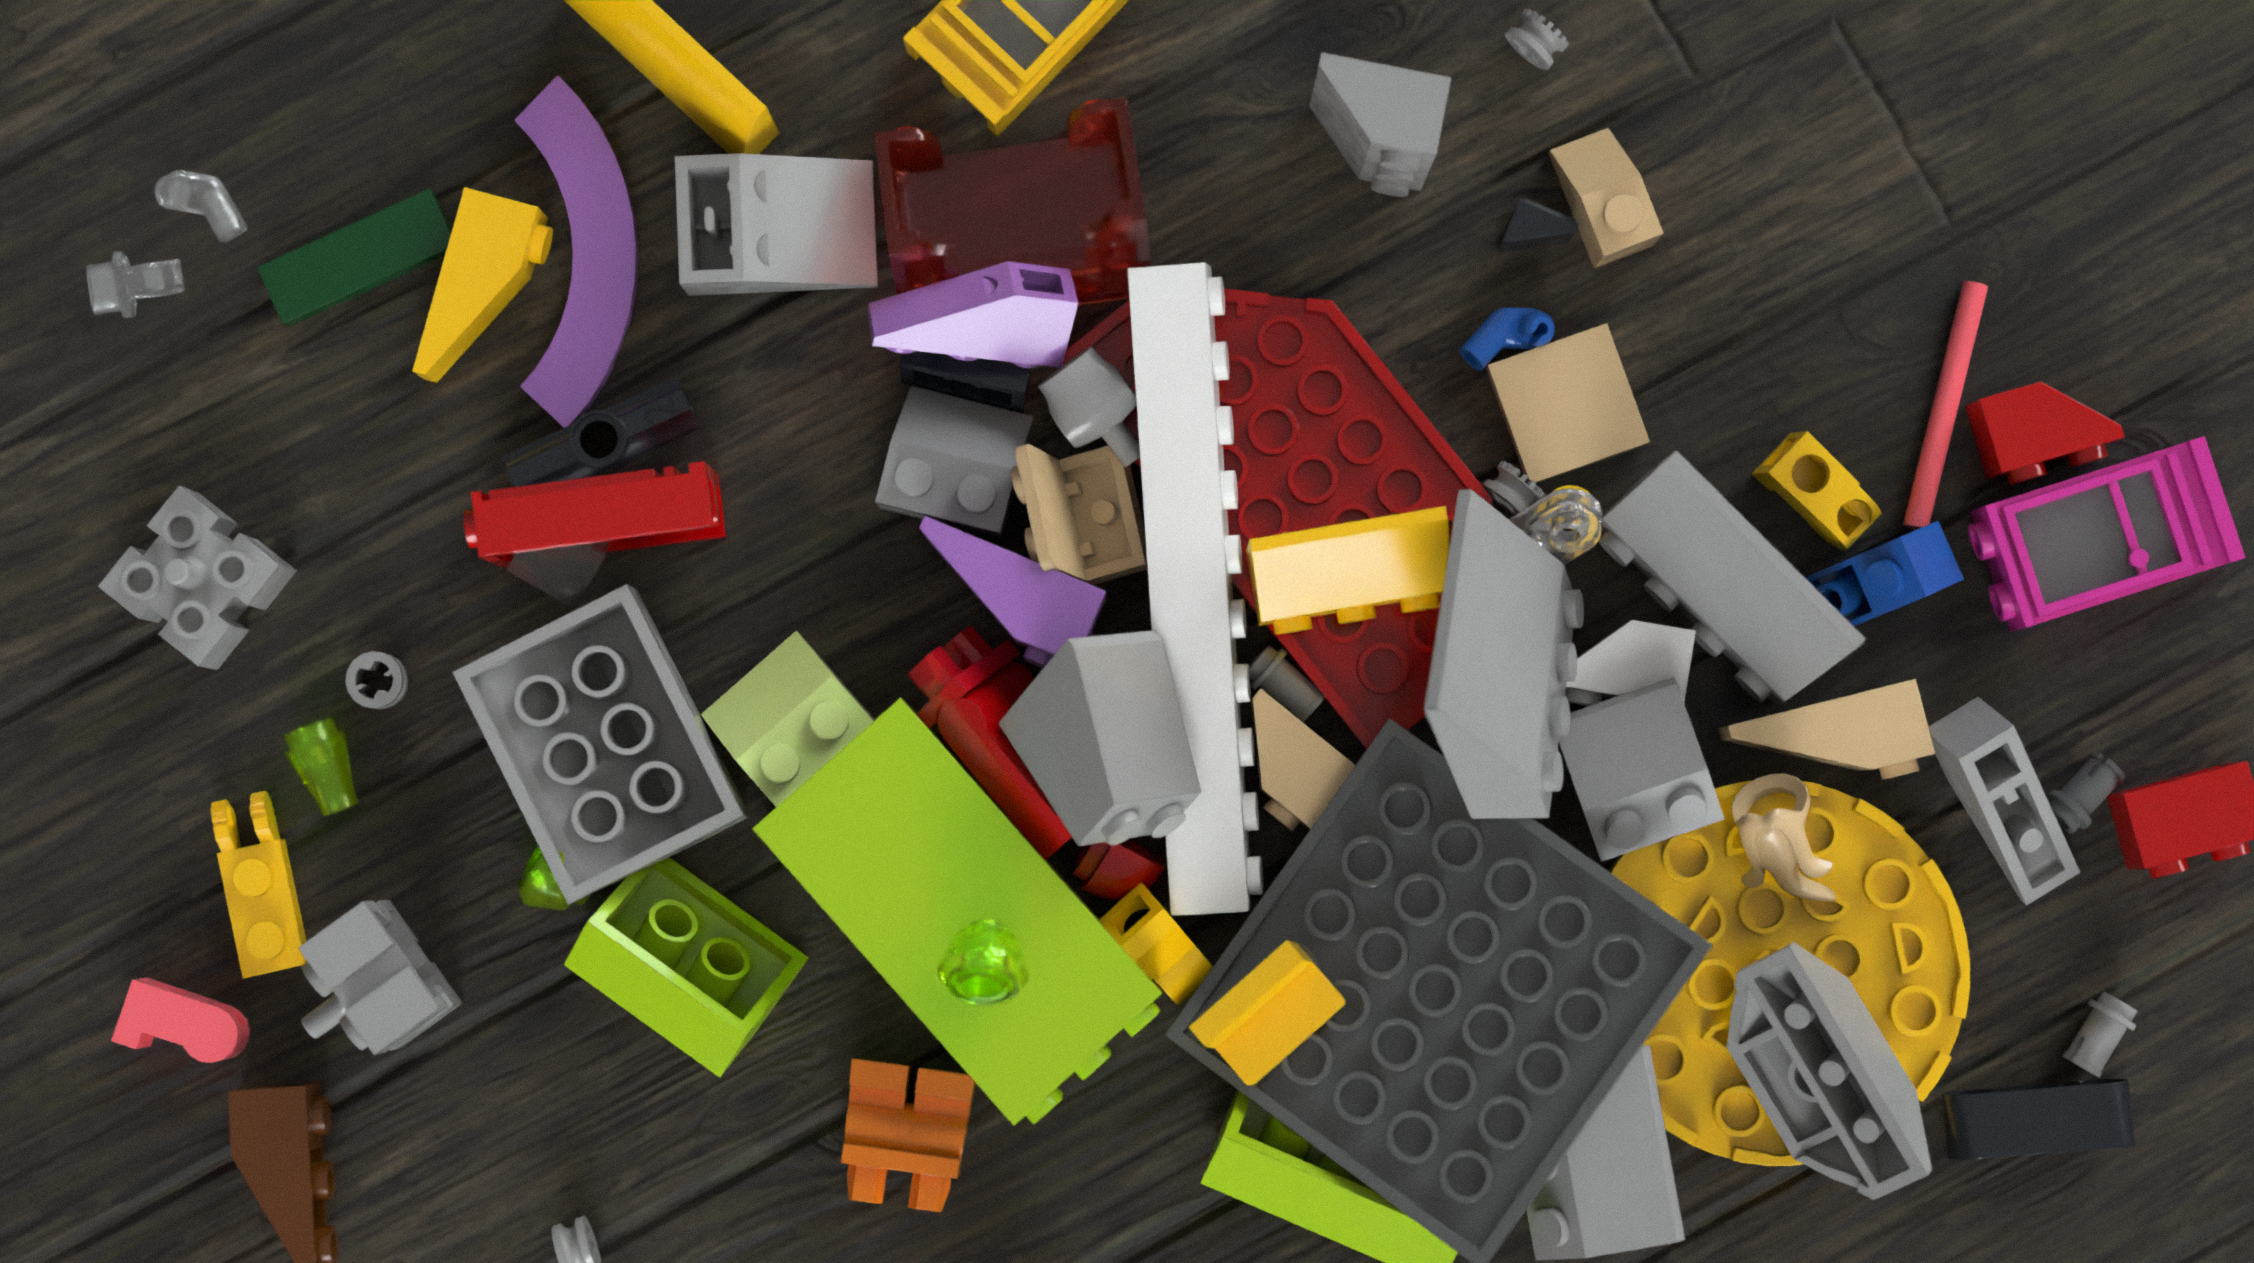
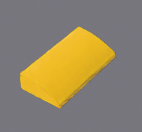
[564,0,779,154]

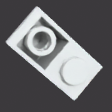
[1565,620,1696,706]

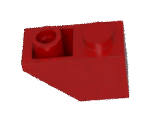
[1965,381,2125,485]

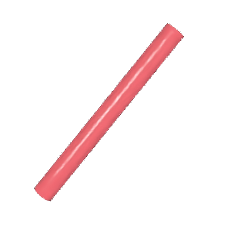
[1903,281,1988,530]

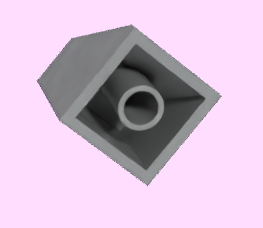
[998,630,1202,846]

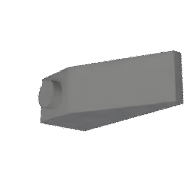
[1929,697,2081,906]

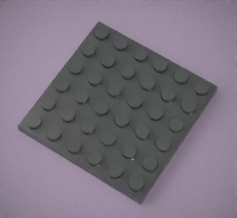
[1165,718,1713,1263]

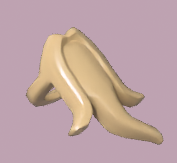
[1731,773,1835,902]

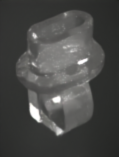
[86,251,185,318]

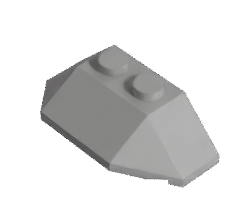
[1727,942,1932,1200]

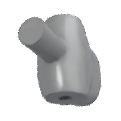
[1038,346,1140,467]

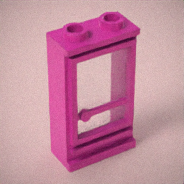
[1968,436,2246,632]

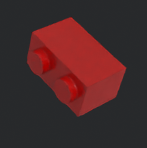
[2107,761,2254,878]

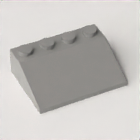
[1596,451,1866,704]
[1424,489,1584,819]
[453,584,751,904]

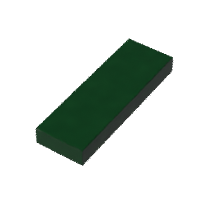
[257,188,452,327]

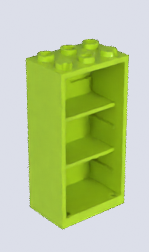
[752,698,1162,1126]

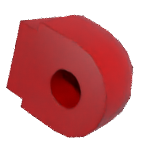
[1070,838,1167,901]

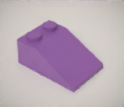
[919,516,1106,669]

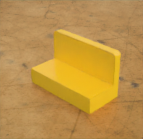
[1189,940,1346,1086]

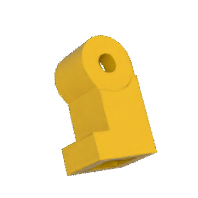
[1752,431,1882,552]
[1099,882,1213,1007]

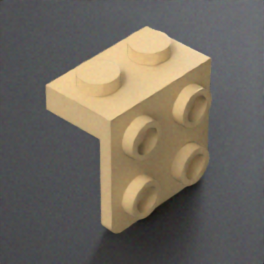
[1011,444,1148,585]

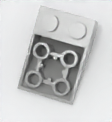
[675,153,878,296]

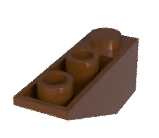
[228,1082,339,1263]

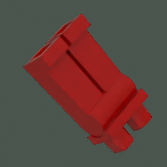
[907,625,1073,860]

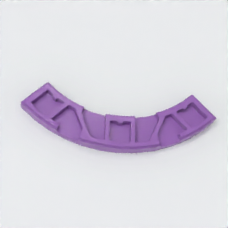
[514,75,639,428]

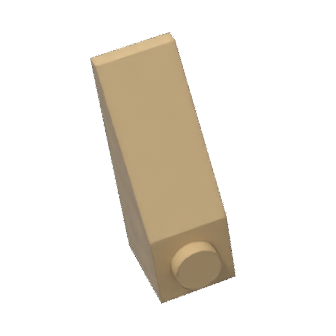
[1718,679,1935,780]

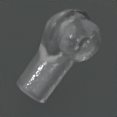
[154,170,248,242]

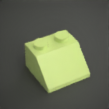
[700,631,875,807]

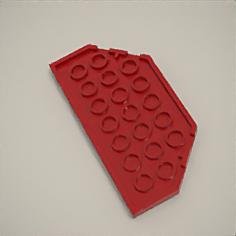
[1063,288,1492,750]

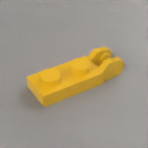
[210,790,308,979]

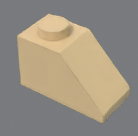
[1548,128,1664,269]
[1250,688,1356,832]

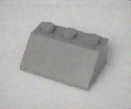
[1309,52,1451,197]
[1527,1045,1685,1261]

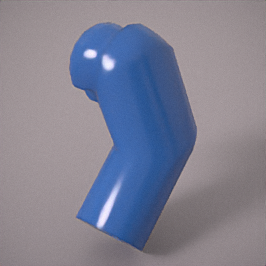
[1459,308,1555,371]

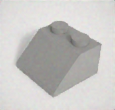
[875,386,1034,540]
[1559,677,1725,862]

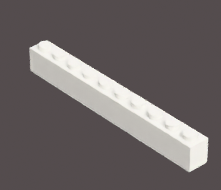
[1128,262,1263,916]

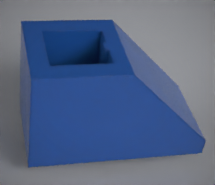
[1805,521,1964,626]

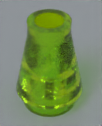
[283,717,359,816]

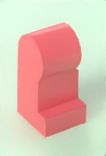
[111,978,250,1063]

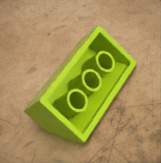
[1200,1089,1458,1263]

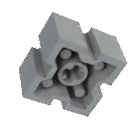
[98,485,297,670]
[298,900,463,1055]

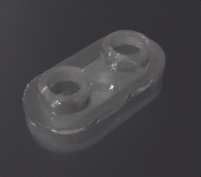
[1509,488,1602,565]

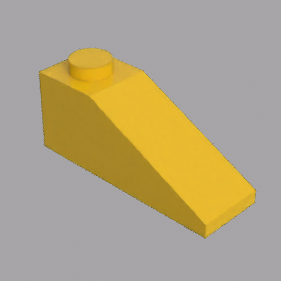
[412,187,553,383]

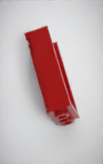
[463,461,727,567]

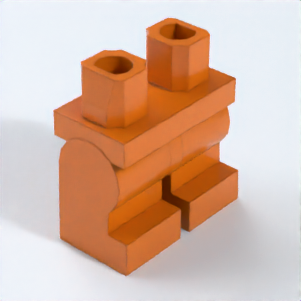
[841,1058,976,1212]

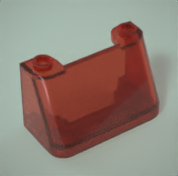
[874,97,1151,305]

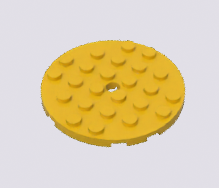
[1609,781,1970,1166]

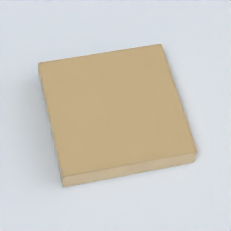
[1486,323,1650,483]

